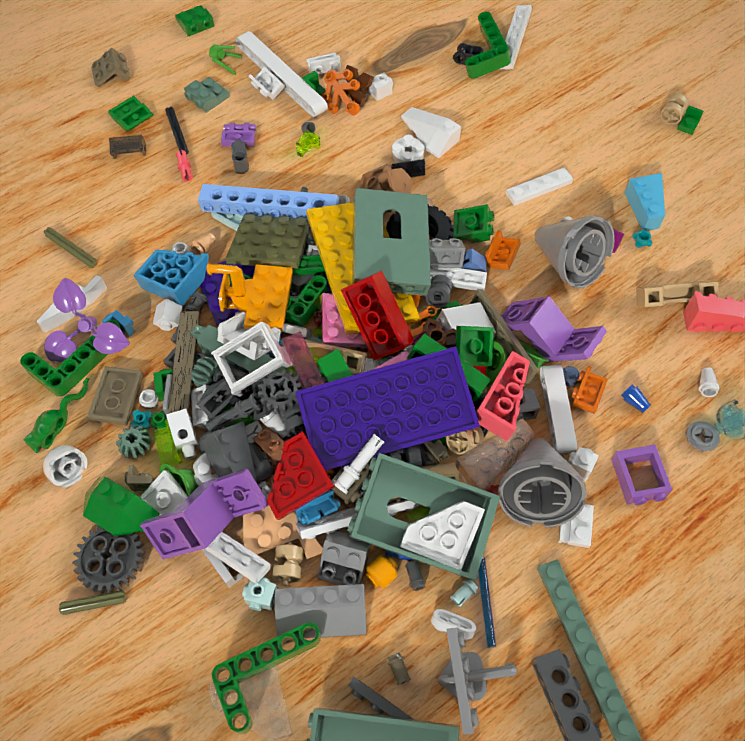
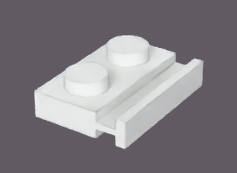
[558,504,594,548]

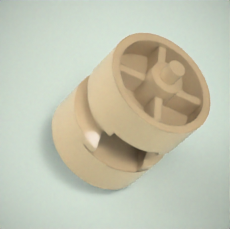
[660,93,689,125]
[446,427,484,454]
[272,542,303,586]

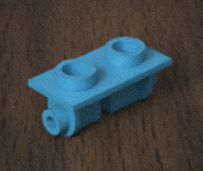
[295,490,340,525]

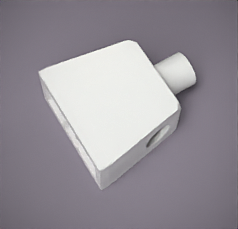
[166,409,199,460]

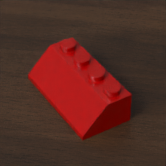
[341,271,414,360]

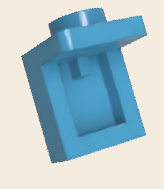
[102,309,135,337]

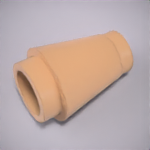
[191,233,216,255]

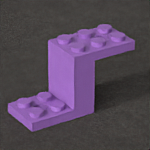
[501,296,607,362]
[140,468,269,559]

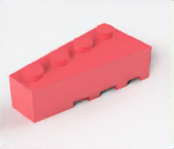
[683,291,745,332]
[476,351,530,441]

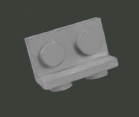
[429,238,465,268]

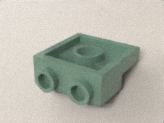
[184,77,230,113]

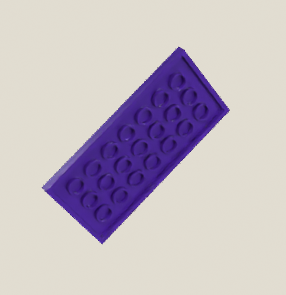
[295,347,480,471]

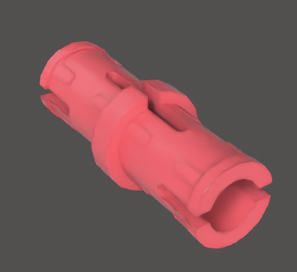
[176,150,193,182]

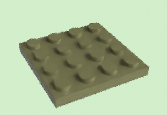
[226,214,311,269]

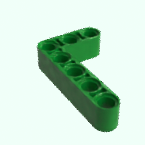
[465,11,511,78]
[229,274,328,326]
[20,320,124,396]
[212,622,321,734]

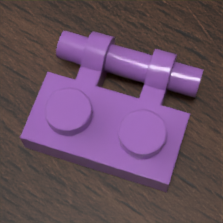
[221,123,256,147]

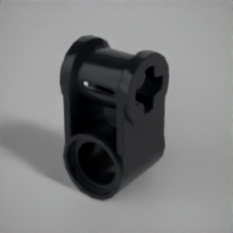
[453,43,483,65]

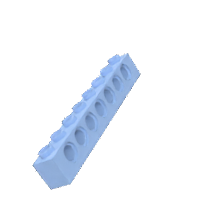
[198,184,339,219]

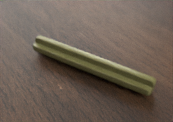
[44,227,97,268]

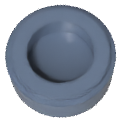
[563,366,580,386]

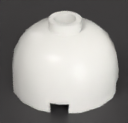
[43,445,87,487]

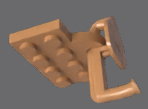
[359,164,433,207]

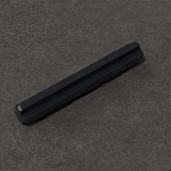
[165,106,189,155]

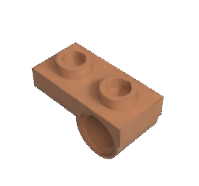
[252,427,284,466]

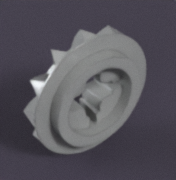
[685,421,720,452]

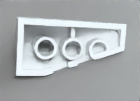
[401,107,461,159]

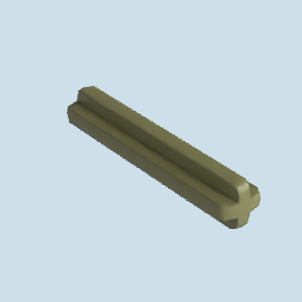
[59,590,126,615]

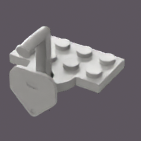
[438,627,517,735]

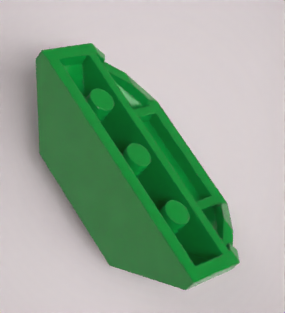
[83,476,160,536]

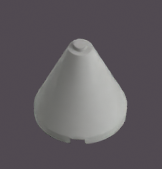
[535,215,614,288]
[499,438,587,528]

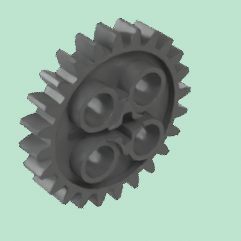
[72,526,145,594]

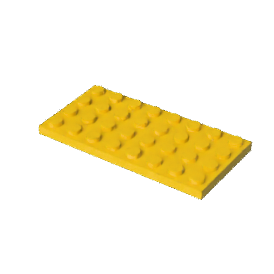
[306,202,420,335]

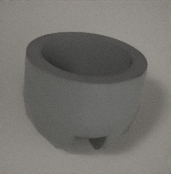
[301,122,315,135]

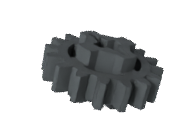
[258,368,302,413]

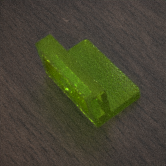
[153,420,183,466]

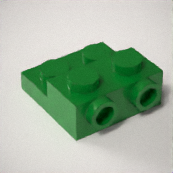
[175,5,214,37]
[453,204,495,243]
[456,326,494,366]

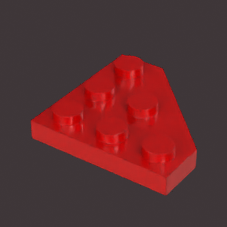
[267,431,334,520]

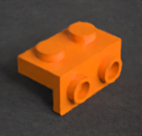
[485,231,521,270]
[571,366,608,414]

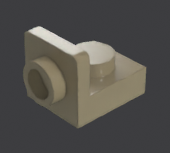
[125,465,155,491]

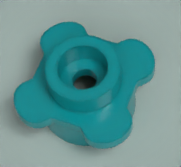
[632,230,653,248]
[130,410,152,429]

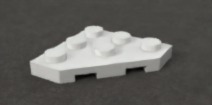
[399,501,485,570]

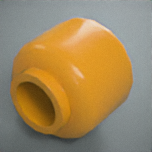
[365,555,398,588]

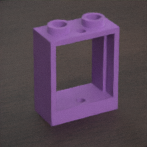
[611,445,672,505]

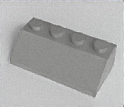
[275,584,367,639]

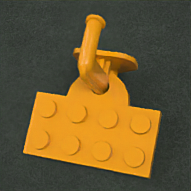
[207,263,293,332]

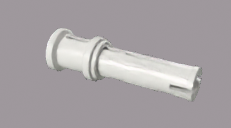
[332,434,384,494]

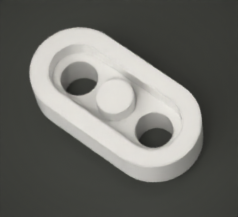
[431,609,476,640]

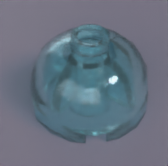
[714,399,745,441]

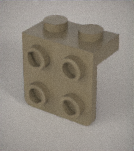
[91,48,131,87]

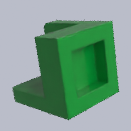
[302,71,326,96]

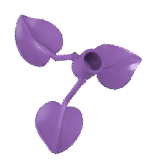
[44,278,130,362]

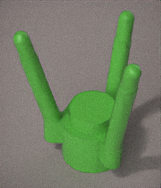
[209,44,242,75]

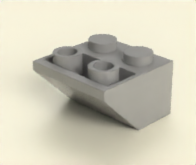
[318,531,371,585]

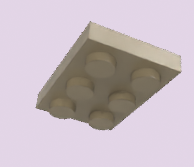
[87,366,144,426]

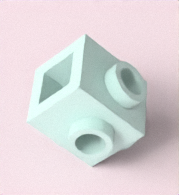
[242,577,278,611]

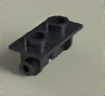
[390,159,425,177]

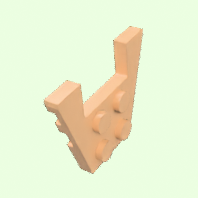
[243,505,323,584]

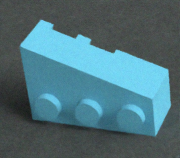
[624,173,665,231]

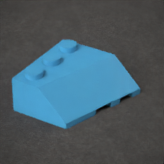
[134,250,209,306]

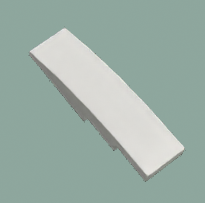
[36,275,107,333]

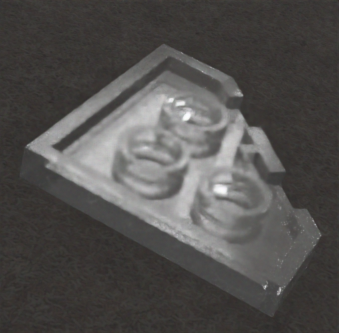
[208,665,293,741]

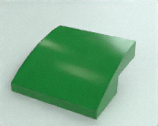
[108,95,153,132]

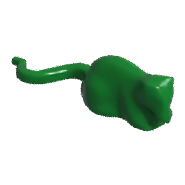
[23,378,90,453]

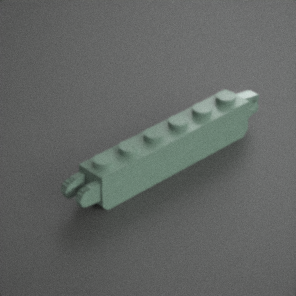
[190,325,310,392]

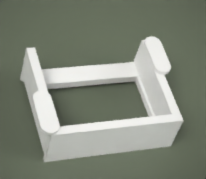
[211,322,293,396]

